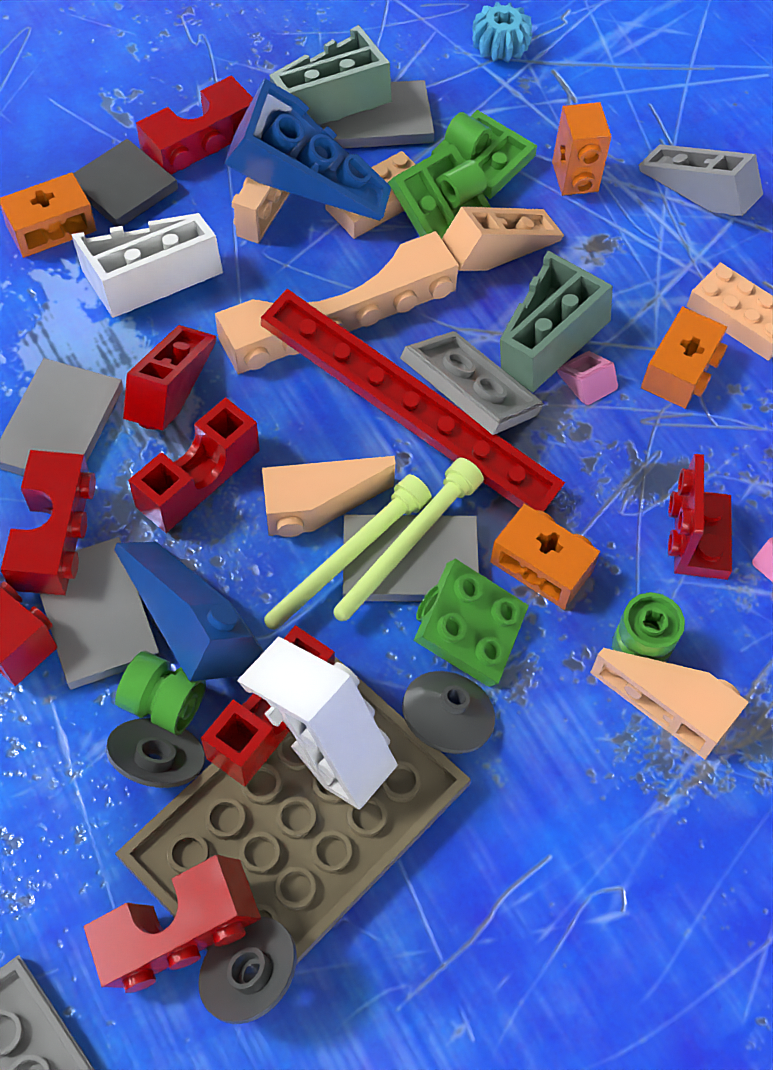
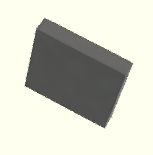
[73,139,178,227]

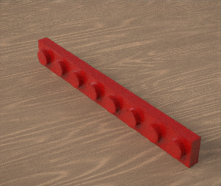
[261,289,565,512]

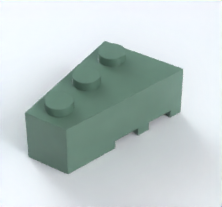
[269,25,392,125]
[500,251,613,392]

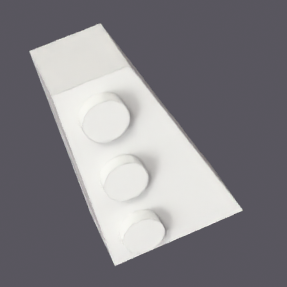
[71,213,223,318]

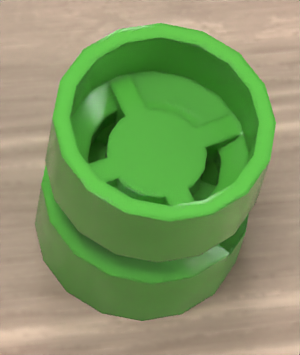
[612,592,685,663]
[115,650,206,736]

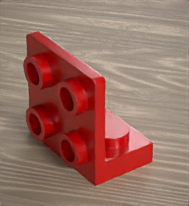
[668,454,732,580]

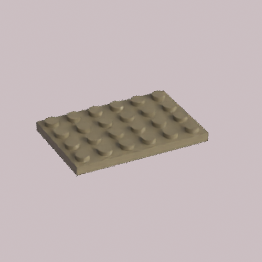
[115,657,471,976]

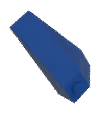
[224,78,391,221]
[114,542,264,682]

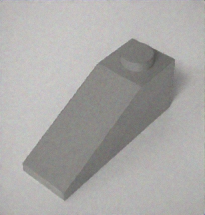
[639,144,763,216]

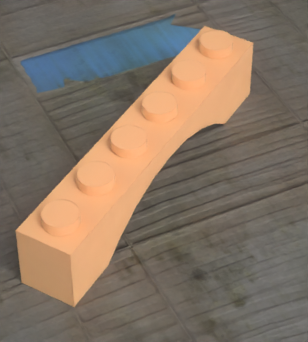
[215,231,459,375]

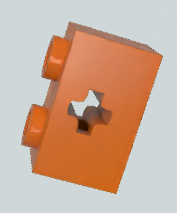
[552,102,612,196]
[0,172,97,258]
[641,306,728,409]
[490,503,600,610]

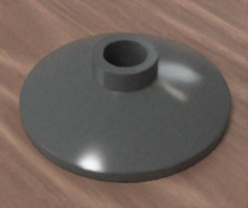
[402,671,495,754]
[106,718,205,788]
[199,917,297,1024]

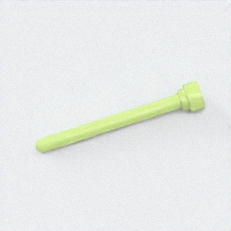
[334,458,484,621]
[264,474,432,630]

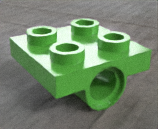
[431,110,537,199]
[388,143,491,239]
[413,558,529,687]

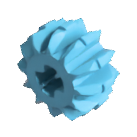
[472,1,532,63]

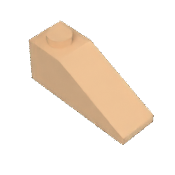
[442,207,564,271]
[262,456,396,537]
[590,648,749,760]

